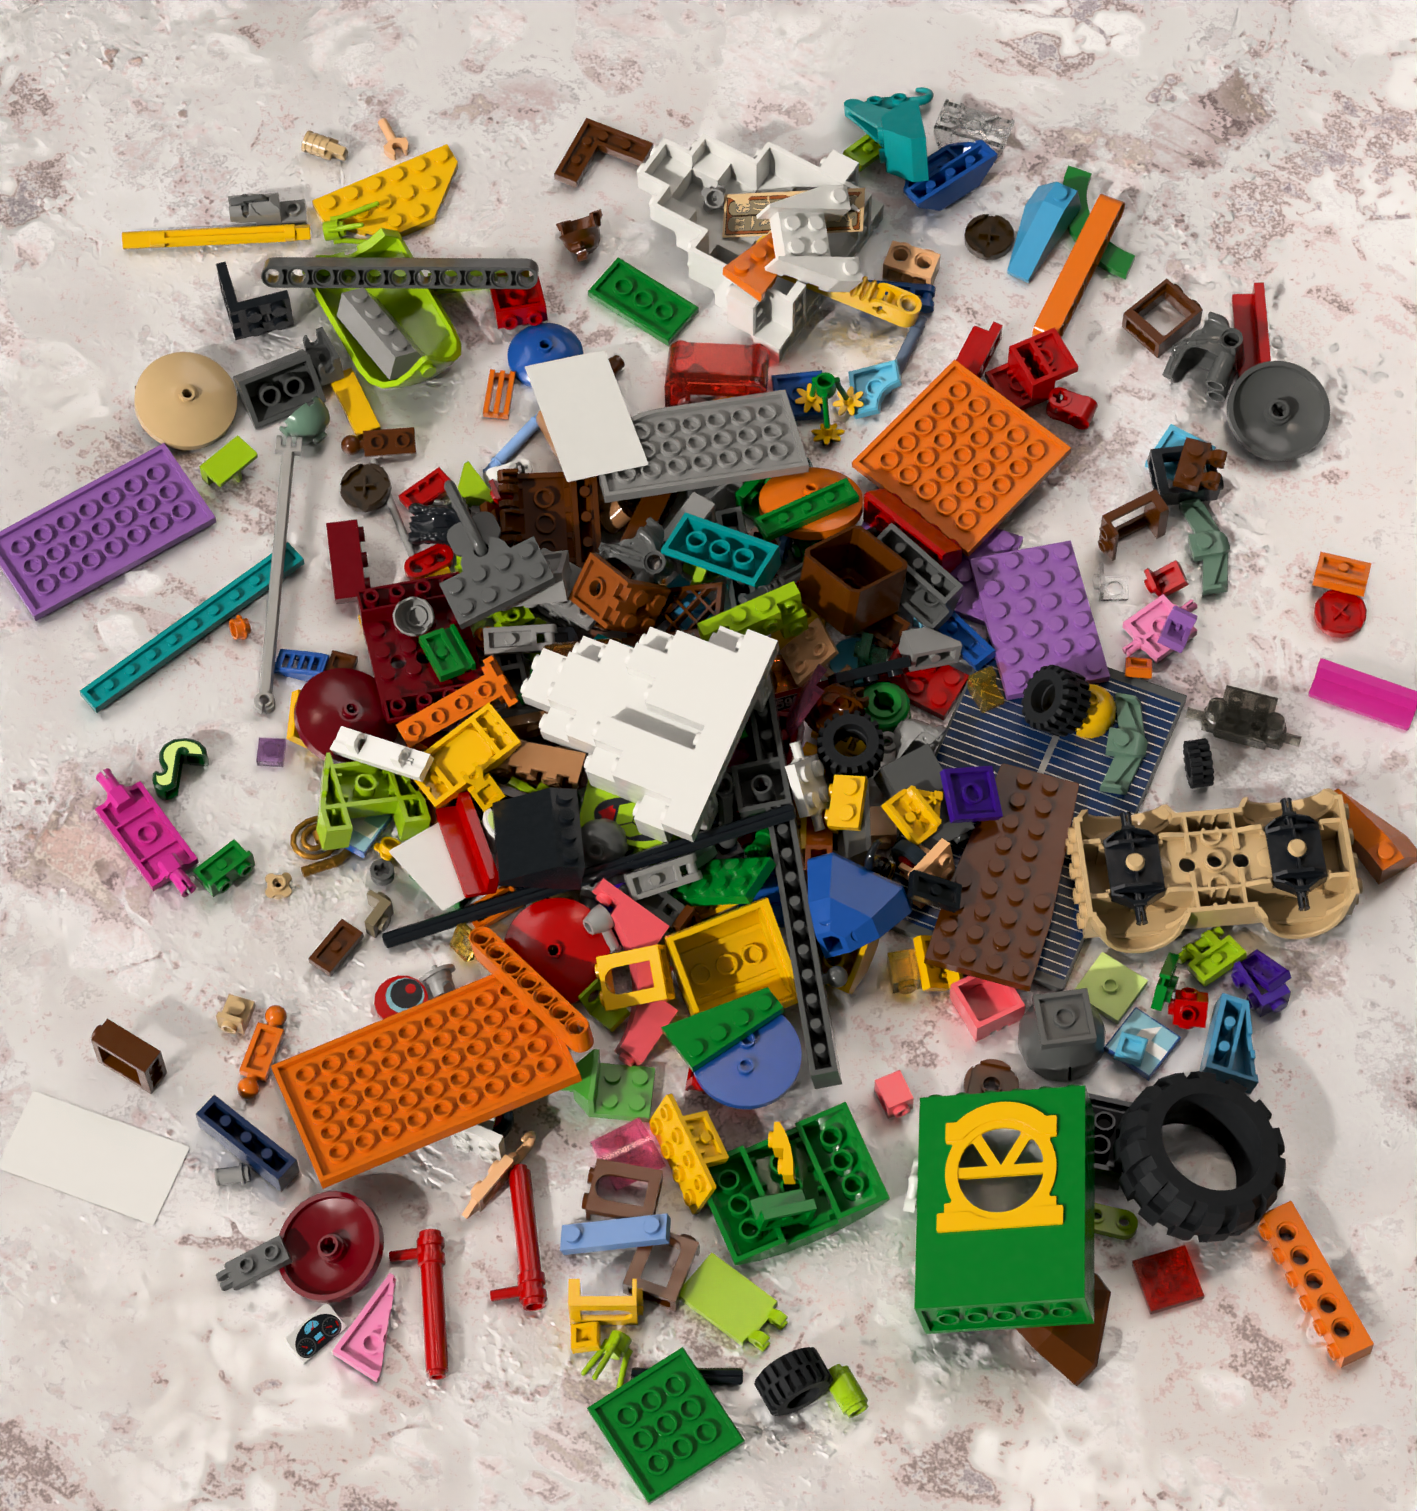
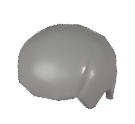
[393,597,435,637]

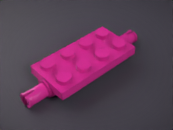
[95,768,199,897]

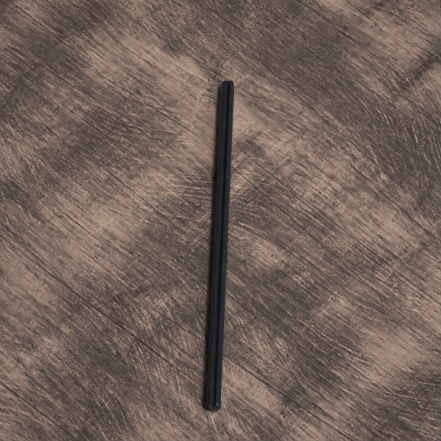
[382,804,797,948]

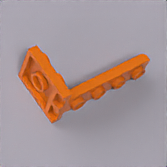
[396,655,519,748]

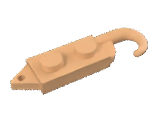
[462,1130,536,1219]

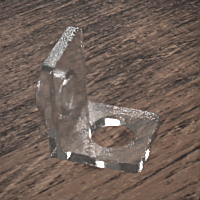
[1093,562,1129,601]

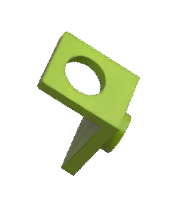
[578,979,630,1032]

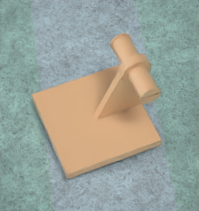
[780,617,852,687]

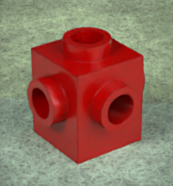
[1168,987,1208,1029]

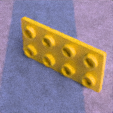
[649,1093,729,1215]

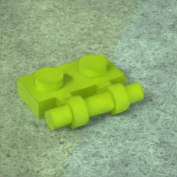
[1178,926,1247,987]

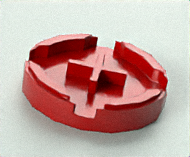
[1314,590,1367,639]

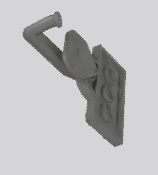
[439,480,556,629]

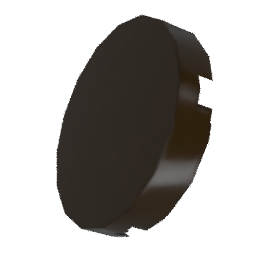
[964,214,1014,260]
[340,463,392,513]

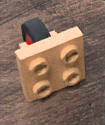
[891,838,955,909]

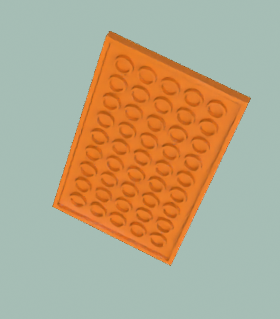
[271,974,582,1189]

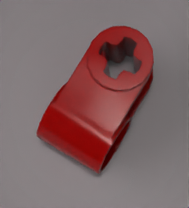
[1046,387,1098,430]

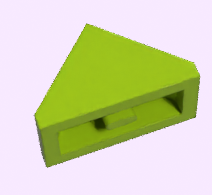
[458,461,497,507]

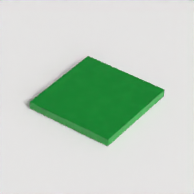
[587,1347,745,1505]

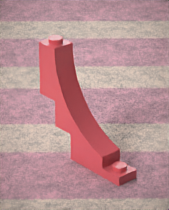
[592,878,678,1067]

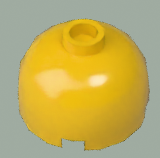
[1076,684,1116,739]

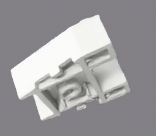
[756,185,863,292]

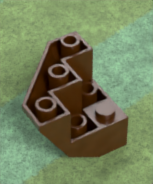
[1015,1273,1111,1387]

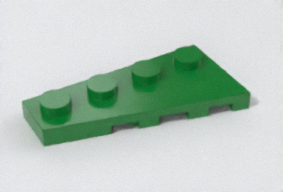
[661,987,784,1072]

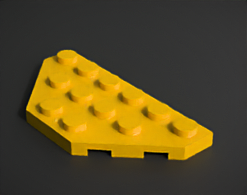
[312,144,458,237]

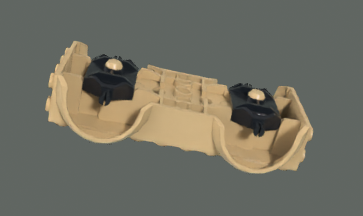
[1065,788,1363,953]

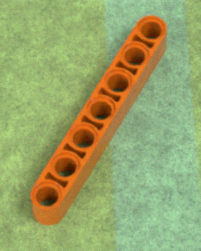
[1032,194,1125,338]
[469,926,594,1053]

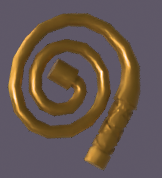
[290,815,351,877]

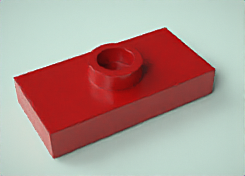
[398,467,452,516]

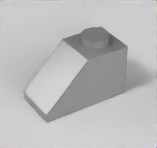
[898,627,962,672]

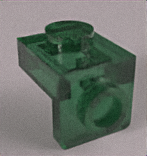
[853,632,888,668]

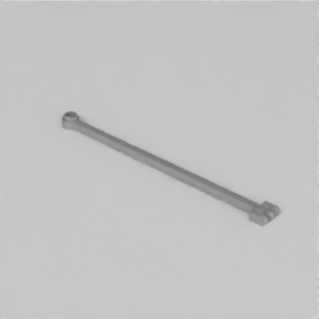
[254,435,303,714]

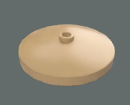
[134,352,237,450]

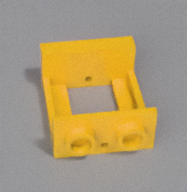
[595,945,676,1011]
[568,1279,644,1325]

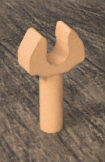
[378,118,409,161]

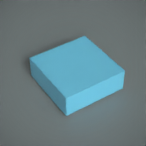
[1114,1031,1148,1067]

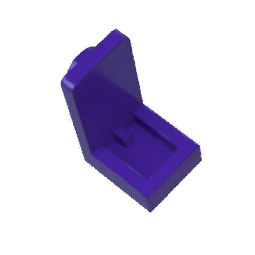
[1231,961,1291,1017]

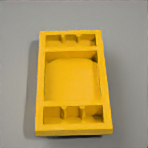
[413,703,522,809]

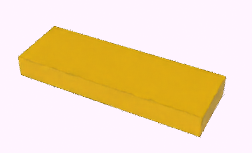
[330,367,381,439]

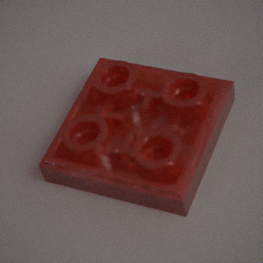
[1132,1245,1204,1315]

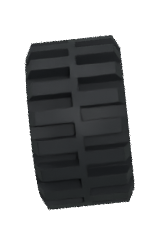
[1021,665,1091,737]
[817,710,884,778]
[754,1347,833,1416]

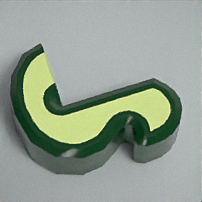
[152,738,209,800]

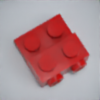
[490,276,548,330]

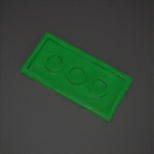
[588,257,699,347]

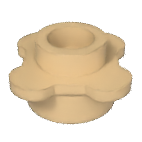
[265,872,292,899]

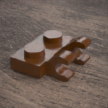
[1172,437,1228,492]

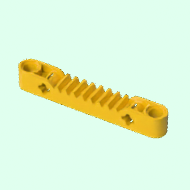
[756,235,922,328]

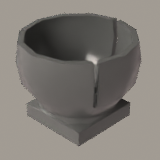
[1018,988,1106,1082]

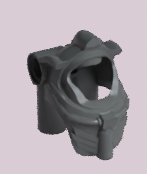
[1162,312,1245,402]
[597,517,674,611]

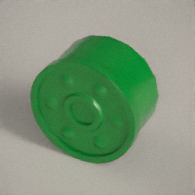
[861,682,911,743]

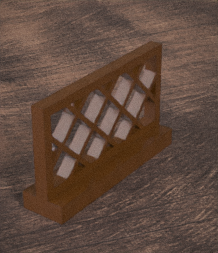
[621,582,726,648]

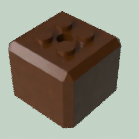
[798,525,907,636]

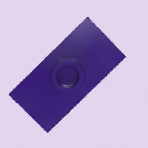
[1241,949,1292,993]

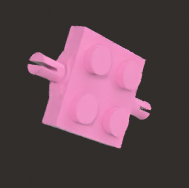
[1122,594,1198,664]

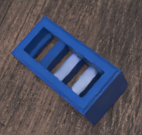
[274,649,330,682]

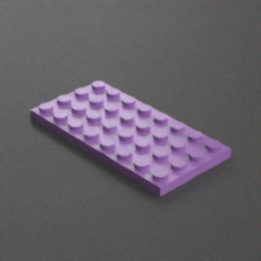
[0,443,216,621]

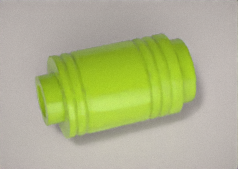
[828,1364,869,1418]

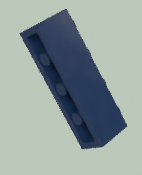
[196,1095,300,1192]

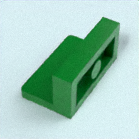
[749,1189,817,1232]

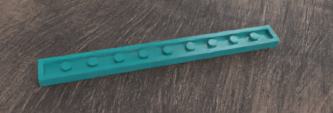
[80,542,305,713]

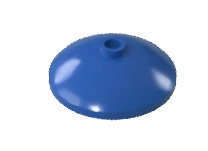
[508,323,583,388]

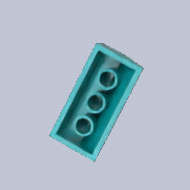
[661,512,781,587]

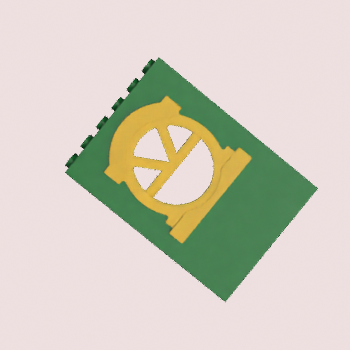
[914,1084,1095,1334]

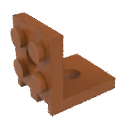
[568,552,671,635]

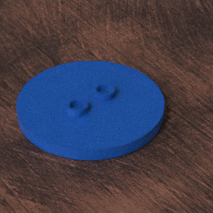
[693,1014,802,1109]

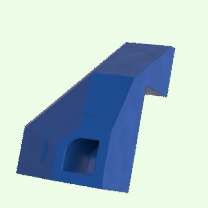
[807,852,912,959]

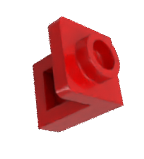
[1144,560,1189,597]

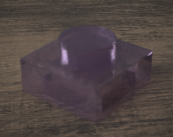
[256,737,286,767]

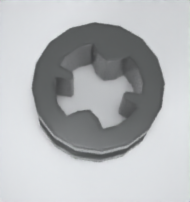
[370,859,395,886]

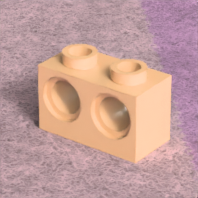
[882,241,941,285]

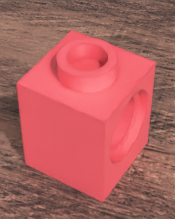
[874,1070,914,1119]

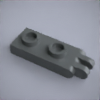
[216,1235,293,1291]

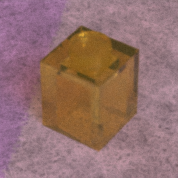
[887,949,921,994]

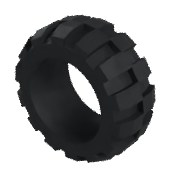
[1113,1071,1286,1243]

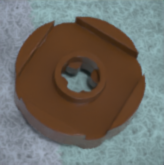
[963,1059,1019,1094]

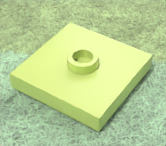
[1075,952,1148,1025]

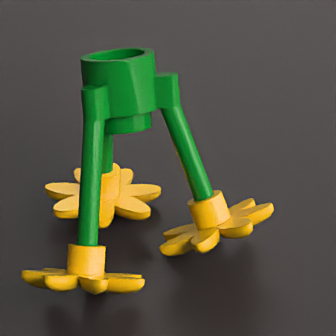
[795,372,864,445]

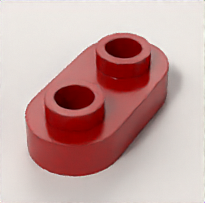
[404,544,454,580]

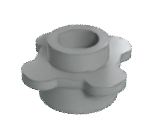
[701,185,726,212]

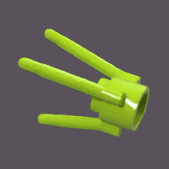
[323,201,379,244]
[581,1330,633,1389]

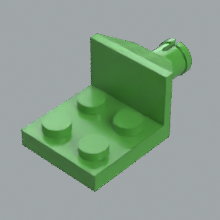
[560,1049,655,1122]

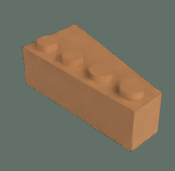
[487,739,586,795]

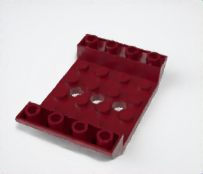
[356,571,493,724]

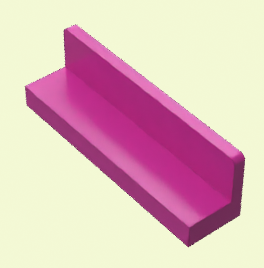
[1308,658,1417,731]

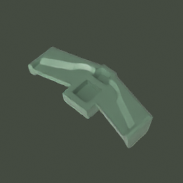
[1179,499,1230,596]
[1099,693,1148,795]

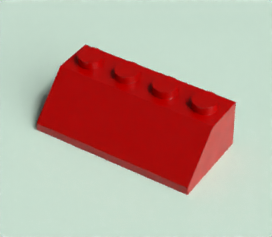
[863,488,963,573]

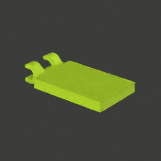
[680,1252,788,1352]

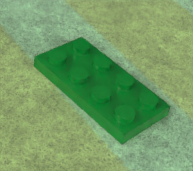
[670,857,776,906]

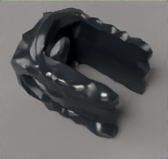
[408,503,471,549]

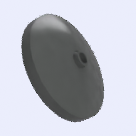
[1227,361,1330,461]

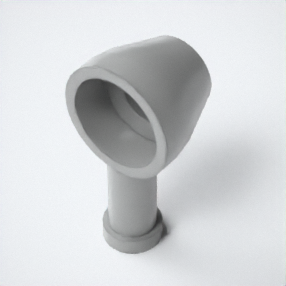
[583,904,623,954]

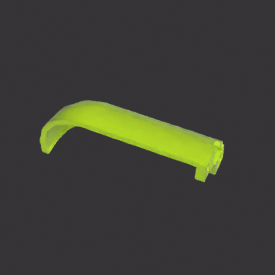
[302,228,461,389]

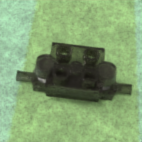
[1185,685,1302,750]

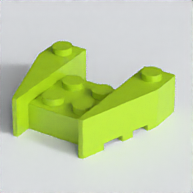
[316,752,431,851]

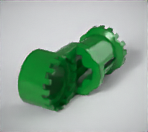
[744,827,772,858]

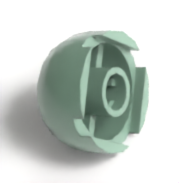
[279,396,330,445]

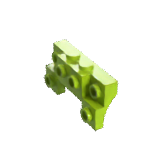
[697,581,809,642]

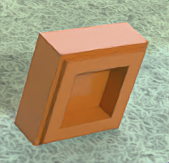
[1125,657,1152,679]

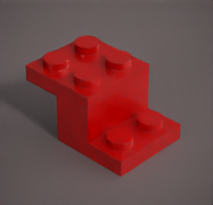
[985,327,1079,411]

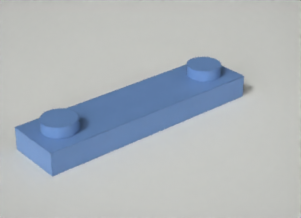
[560,1213,671,1255]

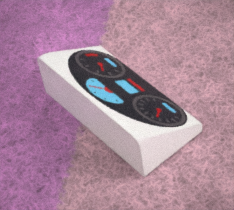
[284,1303,347,1365]

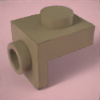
[364,890,394,938]

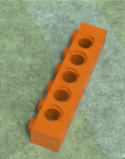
[1258,1201,1374,1368]

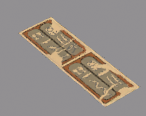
[722,188,865,238]

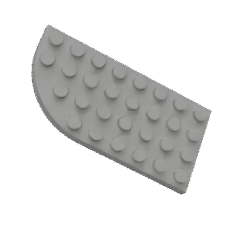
[599,389,809,503]

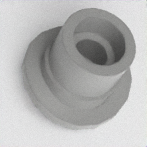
[419,964,456,998]

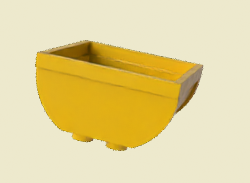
[665,897,798,1016]

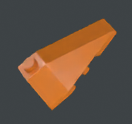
[1334,789,1417,885]

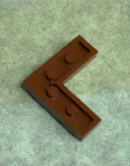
[554,118,654,188]

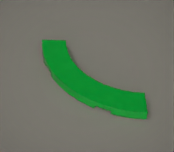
[1063,165,1135,280]

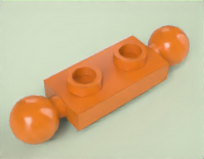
[237,1005,287,1099]

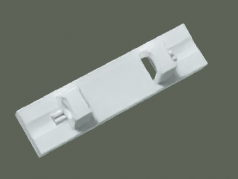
[330,726,434,782]

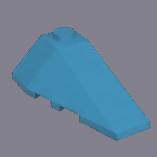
[1007,182,1081,283]

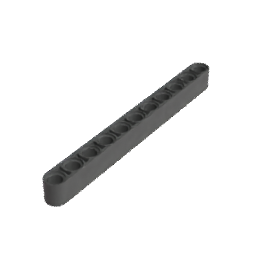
[261,257,539,289]

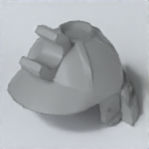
[883,719,947,759]

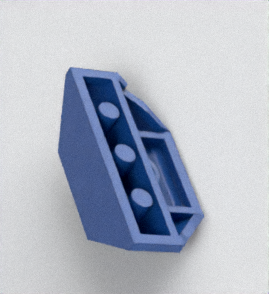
[903,140,998,211]

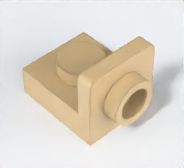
[216,994,256,1034]

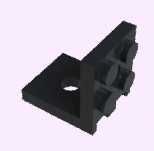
[216,261,294,340]

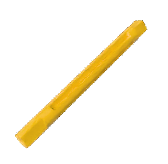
[122,224,311,249]

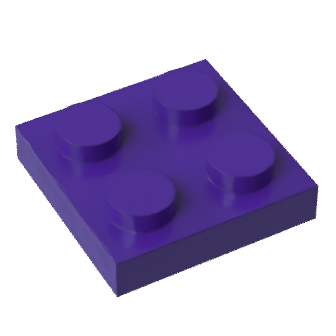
[940,766,1003,823]

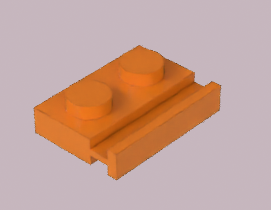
[1312,552,1372,597]

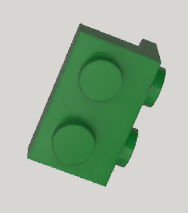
[192,839,255,897]

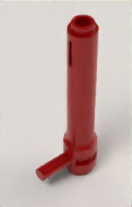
[490,1164,548,1311]
[389,1229,448,1380]

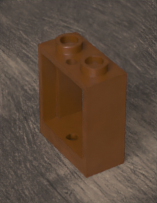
[1122,278,1203,358]
[91,1019,167,1094]

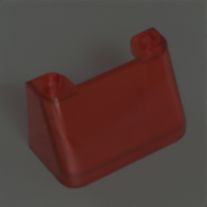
[664,340,770,407]

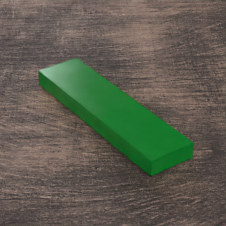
[754,478,859,542]

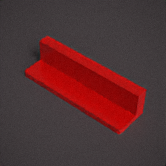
[1232,282,1271,378]
[956,321,1003,379]
[435,791,499,898]

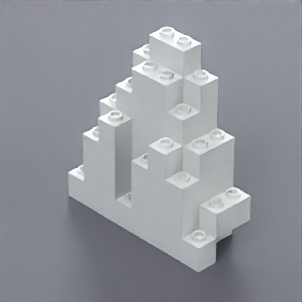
[636,133,884,363]
[520,626,780,843]

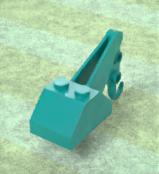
[844,87,934,182]

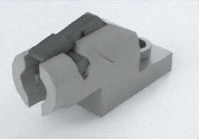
[228,193,307,226]

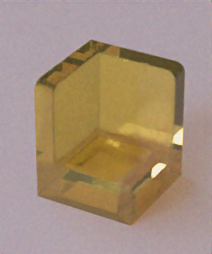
[967,666,1005,713]

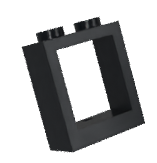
[1147,444,1224,506]

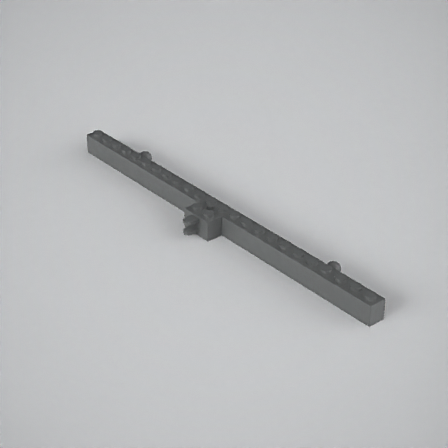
[715,506,848,1089]

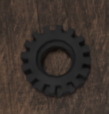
[1183,738,1214,789]

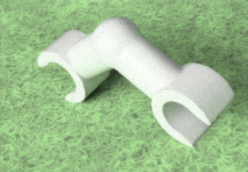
[903,1157,918,1213]

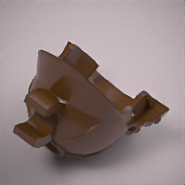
[556,209,603,262]
[801,683,869,734]

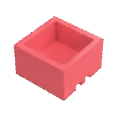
[950,976,1025,1042]

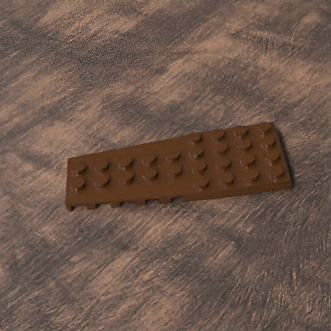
[924,763,1079,992]

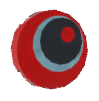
[374,975,429,1020]

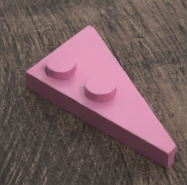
[332,1273,396,1383]

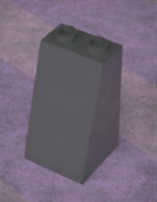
[873,743,975,850]

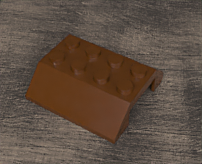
[497,468,601,569]

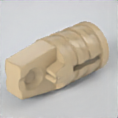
[301,130,348,161]

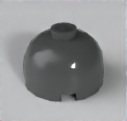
[581,818,629,869]

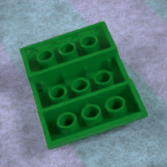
[707,1102,890,1265]

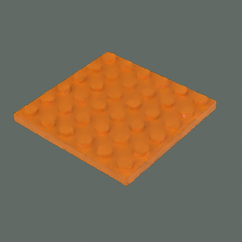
[852,359,1071,557]

